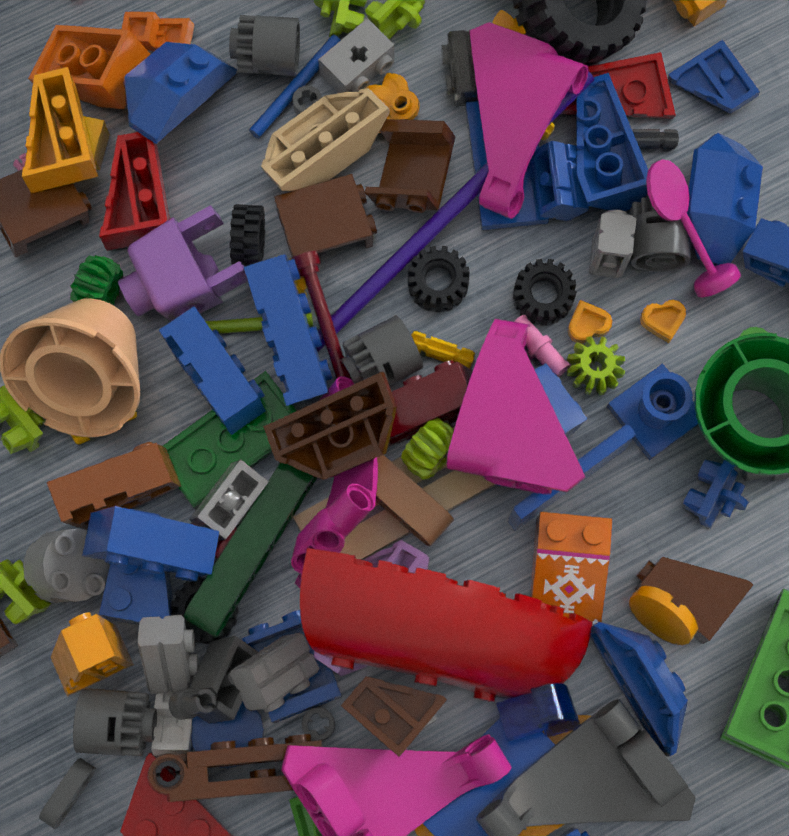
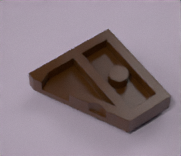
[341,676,447,757]

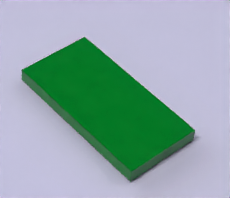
[163,371,297,510]

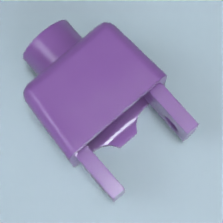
[118,205,248,322]

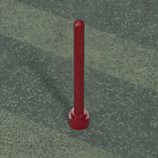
[290,250,351,379]

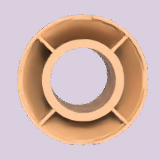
[0,299,140,437]

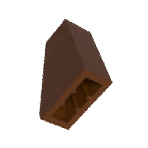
[635,557,753,644]

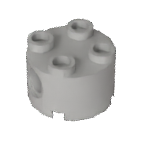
[23,528,109,603]

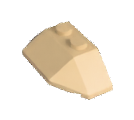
[261,88,390,191]

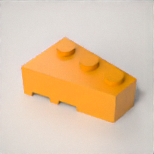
[22,67,98,193]
[51,612,134,697]

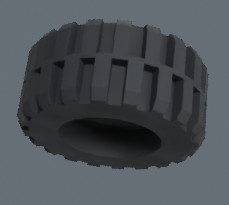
[513,0,647,67]

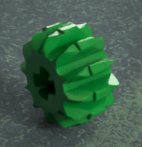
[70,255,123,306]

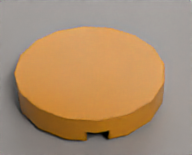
[629,586,698,646]

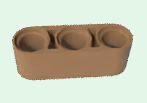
[376,455,454,547]

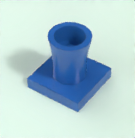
[607,364,699,461]

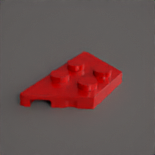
[120,752,233,836]

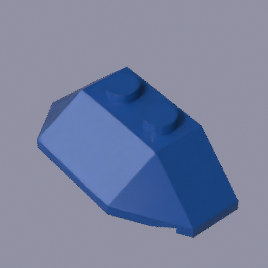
[124,42,237,144]
[686,133,763,266]
[590,622,688,756]

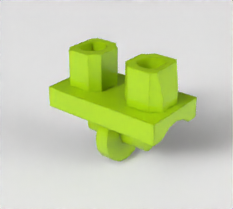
[314,0,367,37]
[365,0,425,39]
[0,385,45,454]
[0,559,51,625]

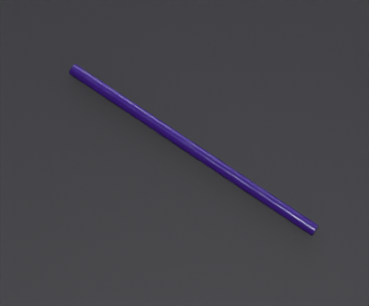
[317,71,594,352]

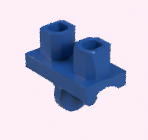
[683,459,749,529]

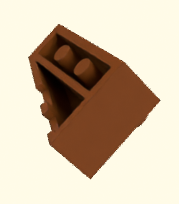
[46,442,182,530]

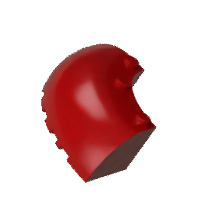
[300,548,593,702]

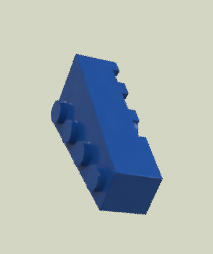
[244,254,333,406]

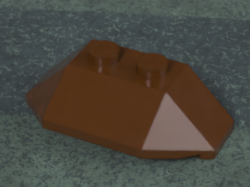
[263,372,397,480]

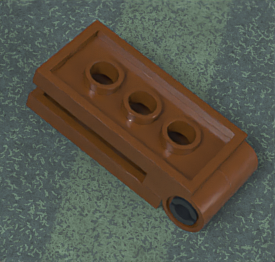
[147,734,322,802]

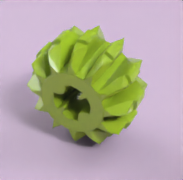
[566,336,625,395]
[401,418,454,480]

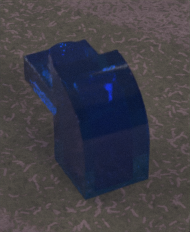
[496,683,580,742]

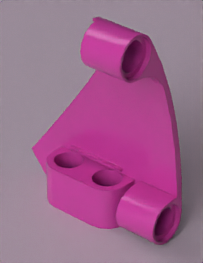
[469,22,588,219]
[447,319,586,494]
[291,376,378,588]
[281,734,512,836]

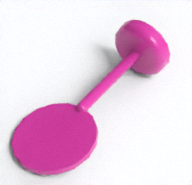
[646,159,741,298]

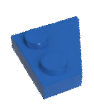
[668,40,760,114]

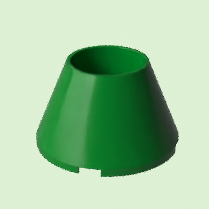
[694,333,789,475]

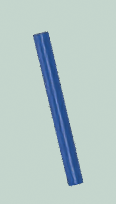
[249,34,341,139]

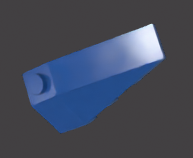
[577,73,648,211]

